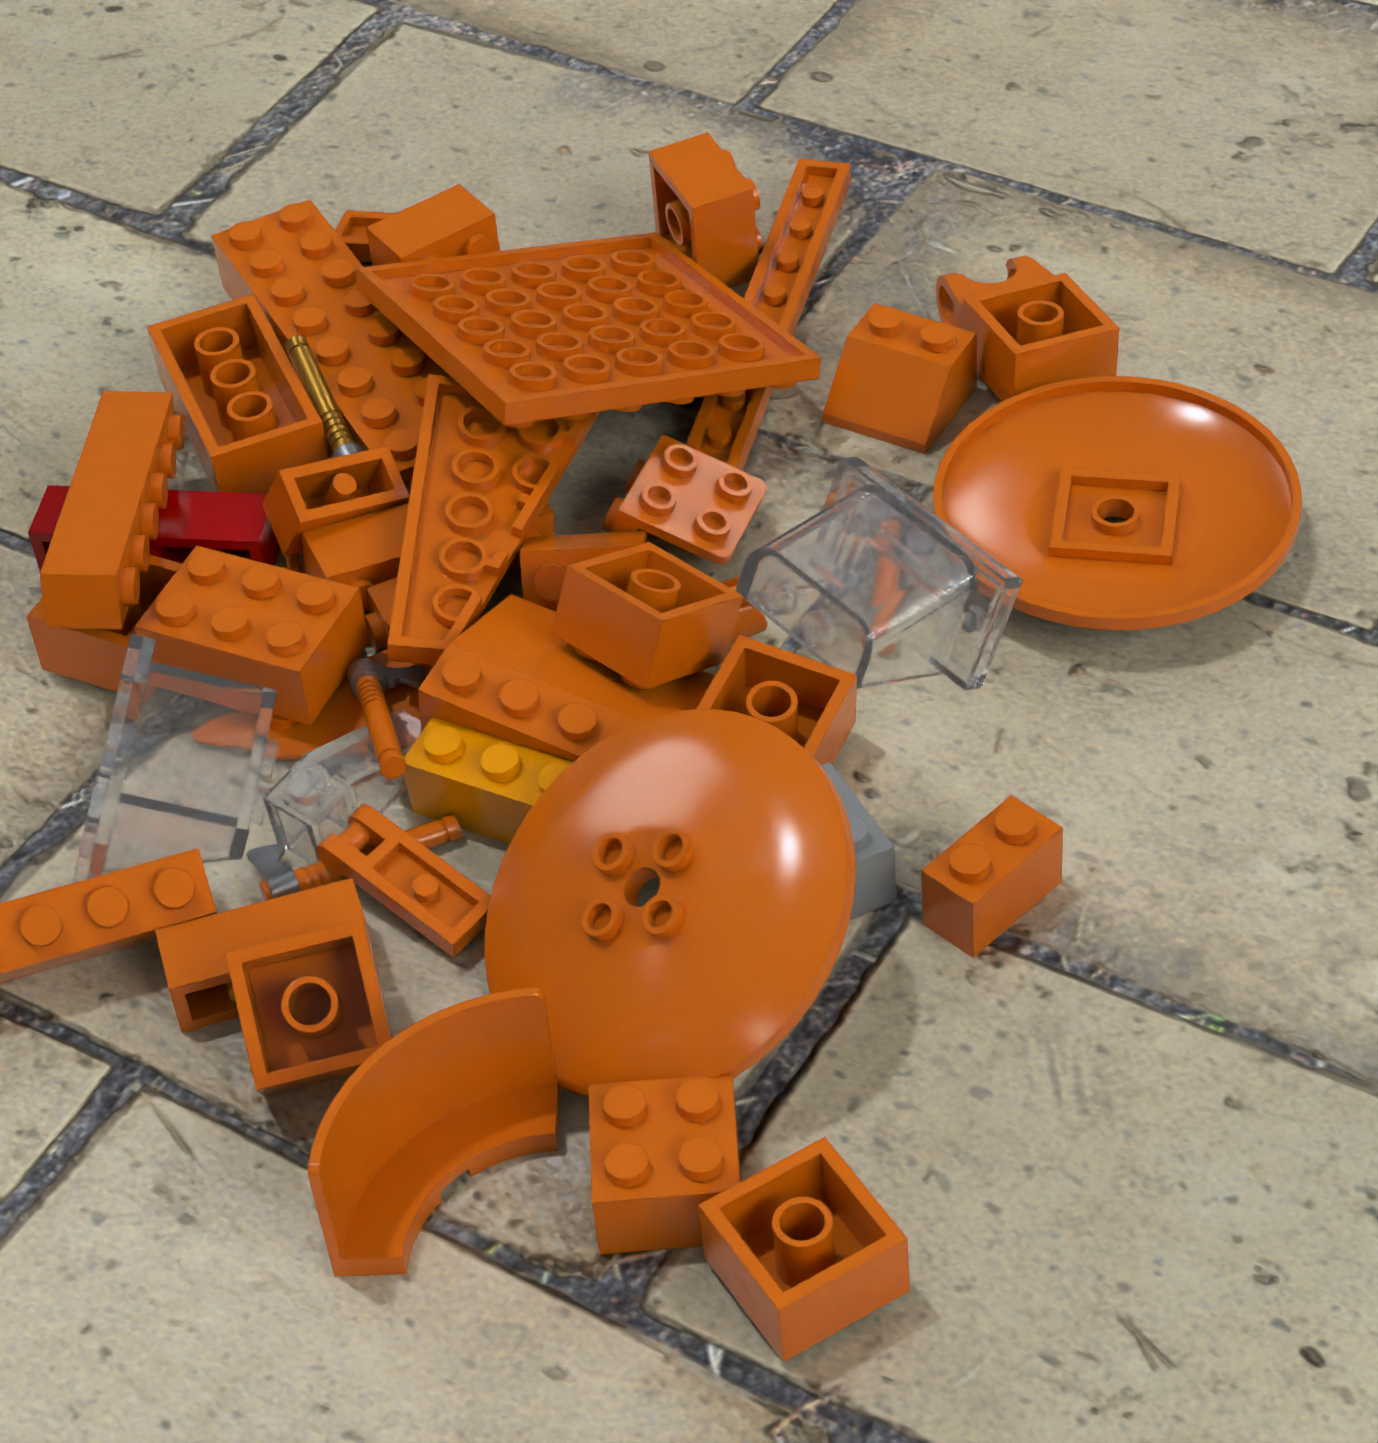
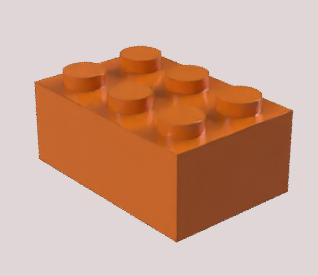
[134,545,370,725]

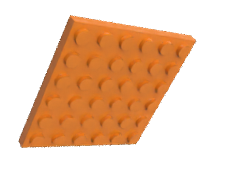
[356,232,822,428]

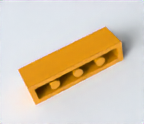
[403,717,573,844]

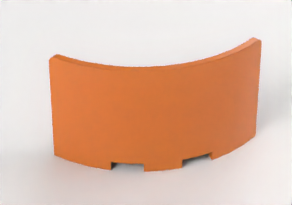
[308,988,561,1277]

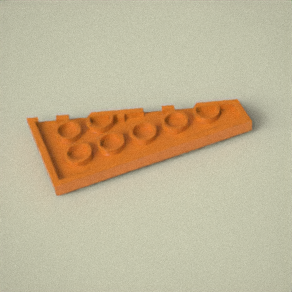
[387,374,601,665]

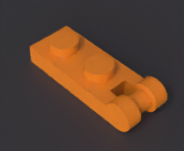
[316,804,491,958]

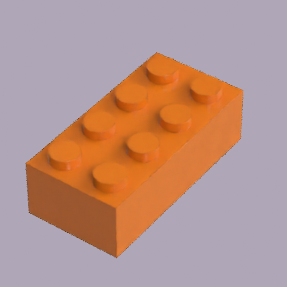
[147,294,330,494]

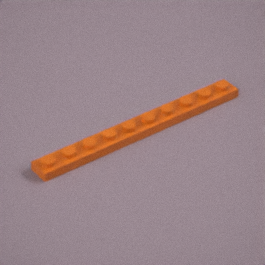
[686,159,851,471]

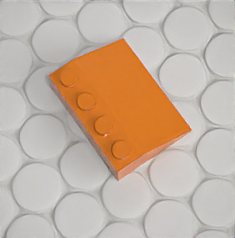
[418,594,715,762]

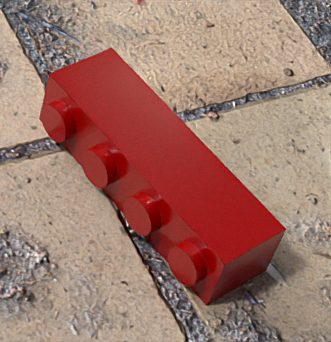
[28,485,281,571]

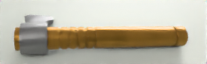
[285,335,363,458]

